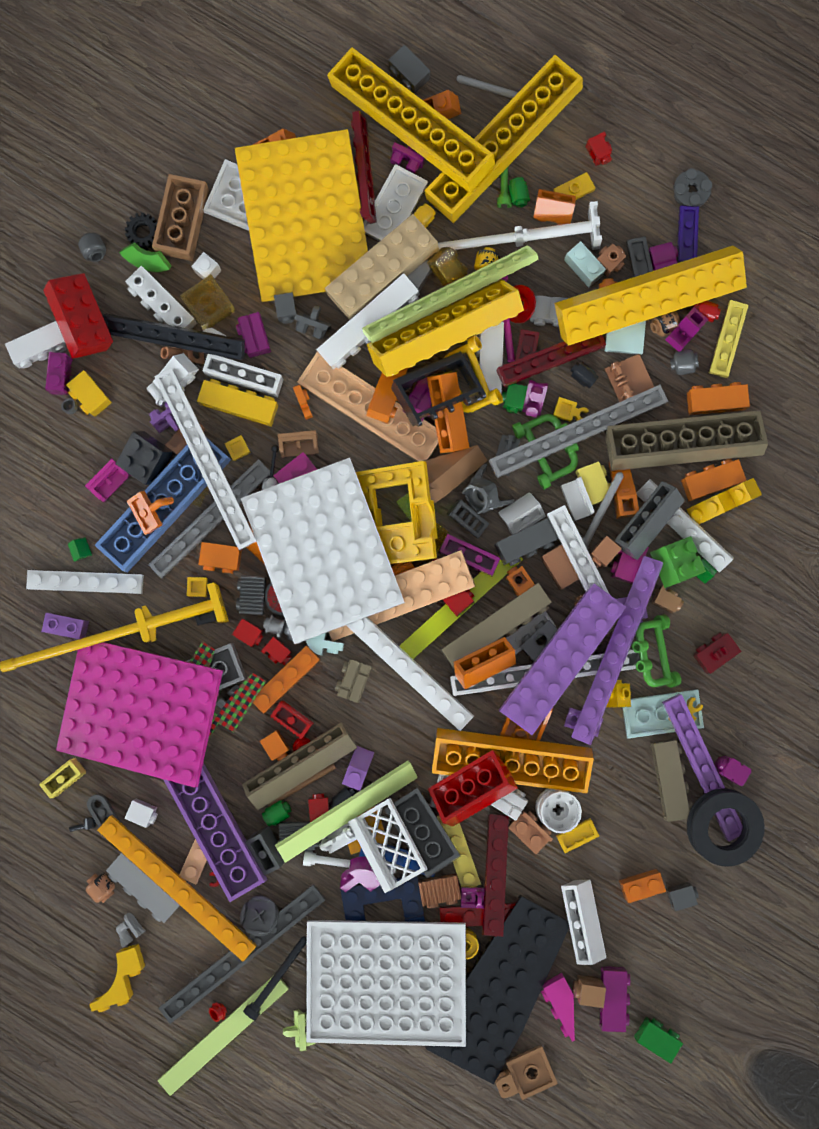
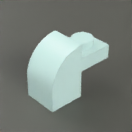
[306,632,344,655]

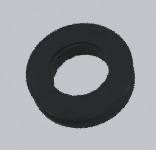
[687,788,765,867]

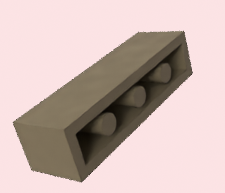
[650,739,692,822]

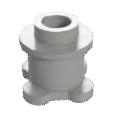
[263,615,286,638]

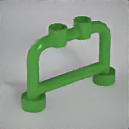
[512,414,579,490]
[632,614,681,688]

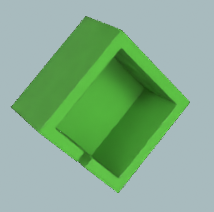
[650,536,706,588]

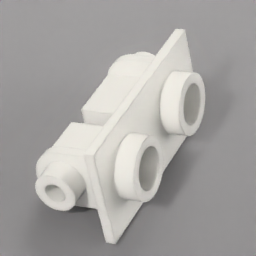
[319,822,357,853]

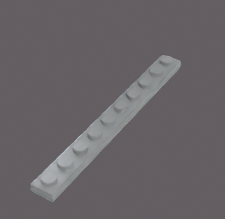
[489,385,668,478]

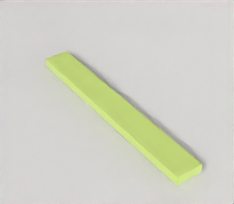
[275,761,418,863]
[158,975,289,1096]

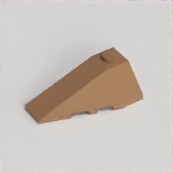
[423,445,488,503]

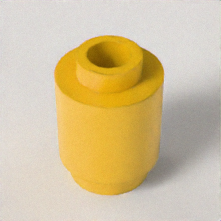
[414,204,436,228]

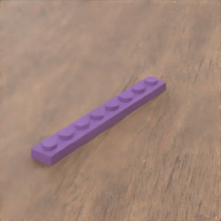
[662,694,743,842]

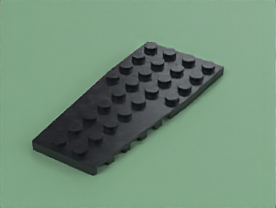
[425,895,569,1085]

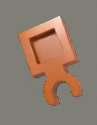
[293,385,313,420]

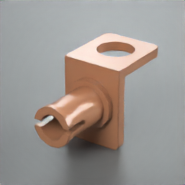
[160,346,205,364]

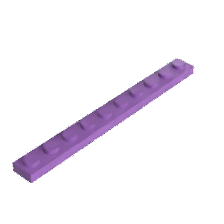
[571,556,663,745]

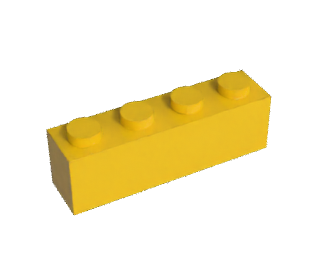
[197,379,278,427]

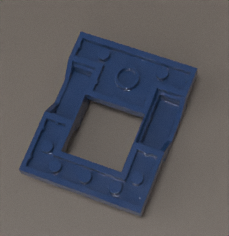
[341,876,425,922]

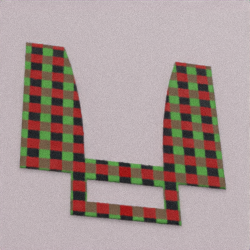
[190,642,266,738]

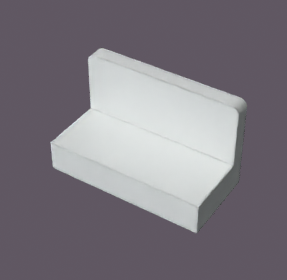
[560,477,595,521]
[498,493,546,535]

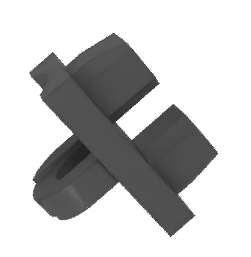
[294,305,332,339]

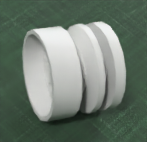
[535,788,582,833]

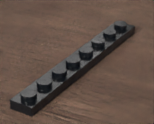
[102,313,245,360]

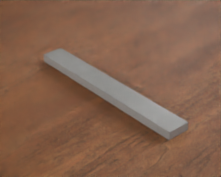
[148,459,270,579]

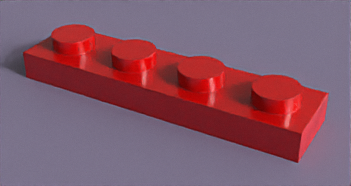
[440,902,517,927]

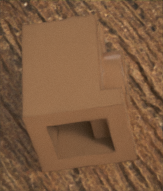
[651,585,684,613]

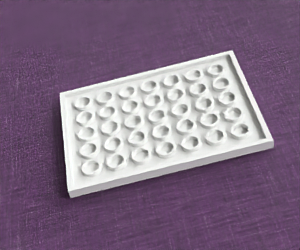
[241,458,405,644]
[306,920,466,1047]

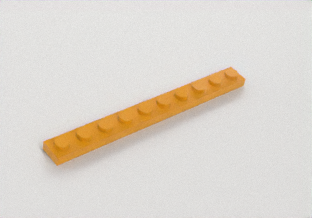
[97,815,257,962]

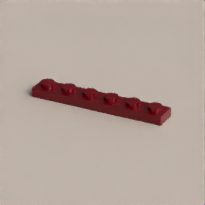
[351,110,377,224]
[496,335,606,387]
[482,814,509,937]

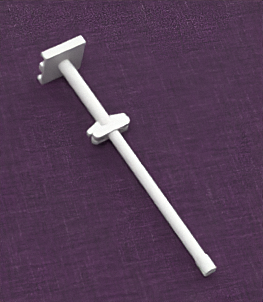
[435,201,602,253]

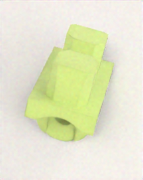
[283,1010,315,1051]

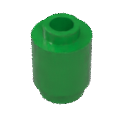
[508,177,530,208]
[262,800,292,827]

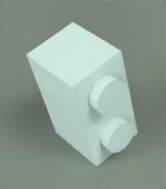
[564,241,606,288]

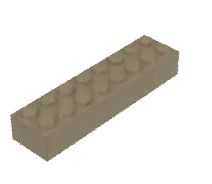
[605,411,768,471]

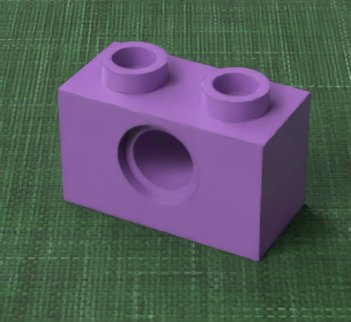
[41,613,89,639]

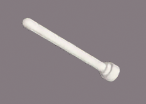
[303,850,396,873]

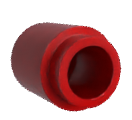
[692,301,721,323]

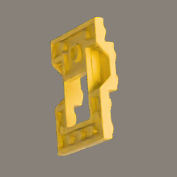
[356,461,438,565]

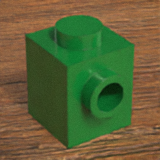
[502,384,528,414]

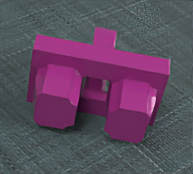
[390,142,425,174]
[522,380,548,417]
[461,887,485,909]

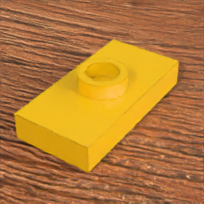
[553,172,596,200]
[556,818,599,853]

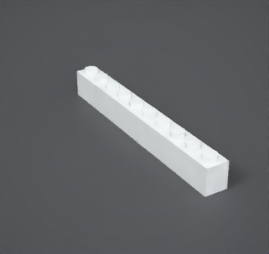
[450,649,640,696]

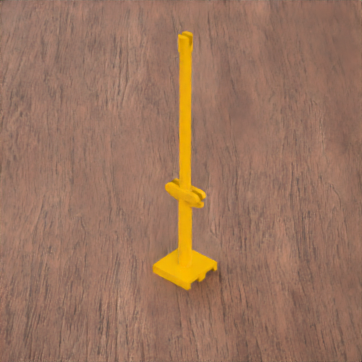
[0,582,229,672]

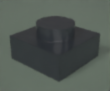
[195,611,217,626]

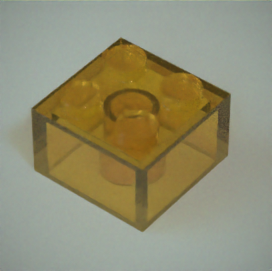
[180,274,236,330]

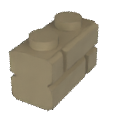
[335,659,372,703]

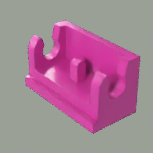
[85,459,131,502]

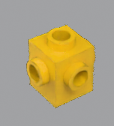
[606,680,631,708]

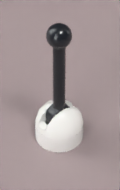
[262,445,279,490]

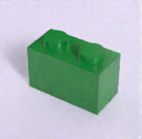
[634,1017,683,1064]

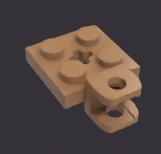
[495,1045,558,1100]

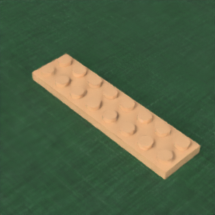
[297,351,439,462]
[329,550,476,642]

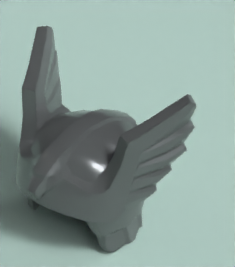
[462,463,515,514]

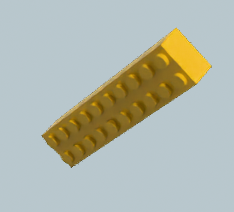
[327,47,495,193]
[424,55,583,223]
[554,246,747,346]

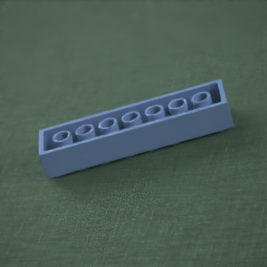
[95,437,231,573]

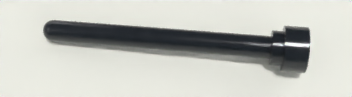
[243,936,307,1021]

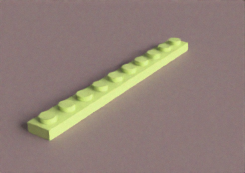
[362,245,538,343]

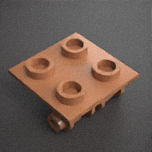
[605,354,654,402]

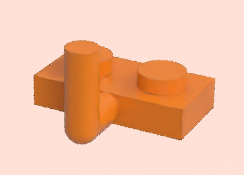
[127,491,174,535]

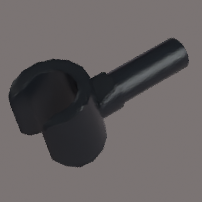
[69,817,96,832]

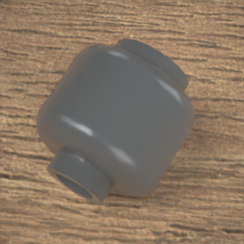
[78,233,106,262]
[670,349,699,375]

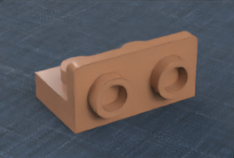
[508,810,553,854]

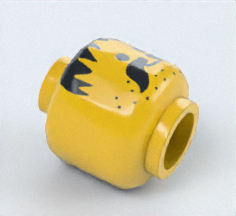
[474,247,500,271]

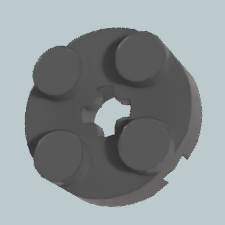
[673,168,712,207]

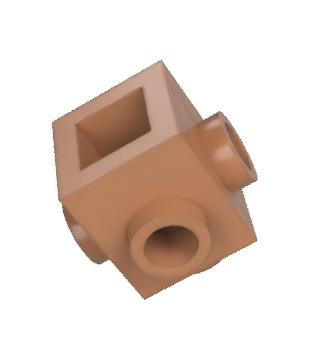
[597,243,626,277]

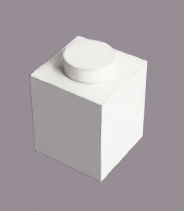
[191,252,221,285]
[124,798,158,828]

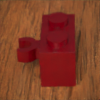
[693,632,742,674]

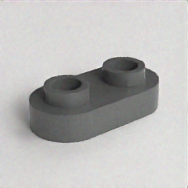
[87,794,118,828]

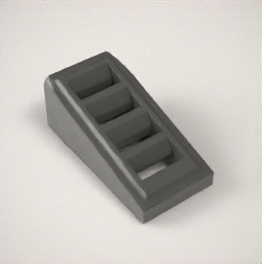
[447,500,489,538]

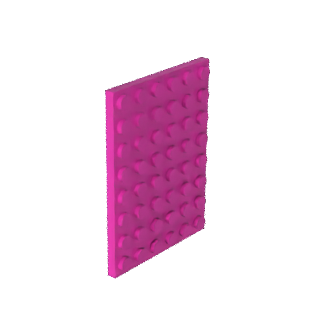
[56,637,223,788]

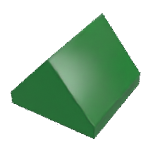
[68,537,92,562]
[696,558,717,584]

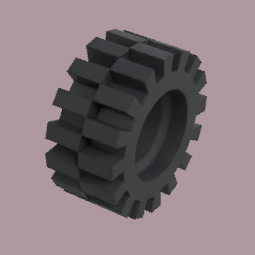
[125,213,157,250]

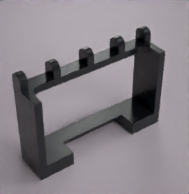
[391,351,486,427]

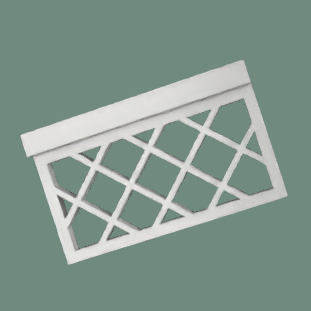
[349,798,428,893]

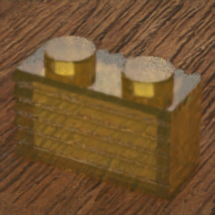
[427,247,469,287]

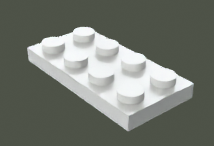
[363,164,428,242]

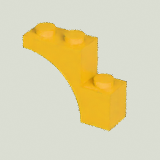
[686,478,762,524]
[89,943,145,1012]

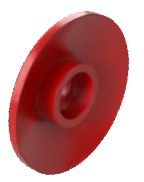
[510,285,536,323]

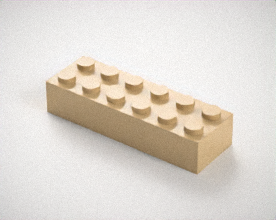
[325,214,439,320]

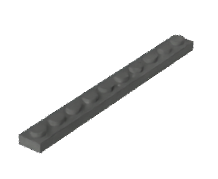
[158,884,326,1024]

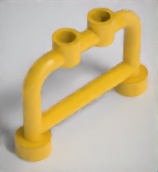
[443,335,503,413]

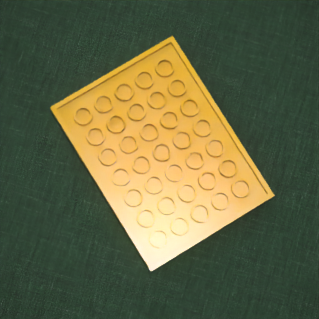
[235,129,368,302]

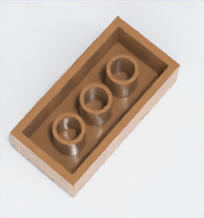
[152,174,209,261]

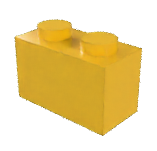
[66,370,112,417]

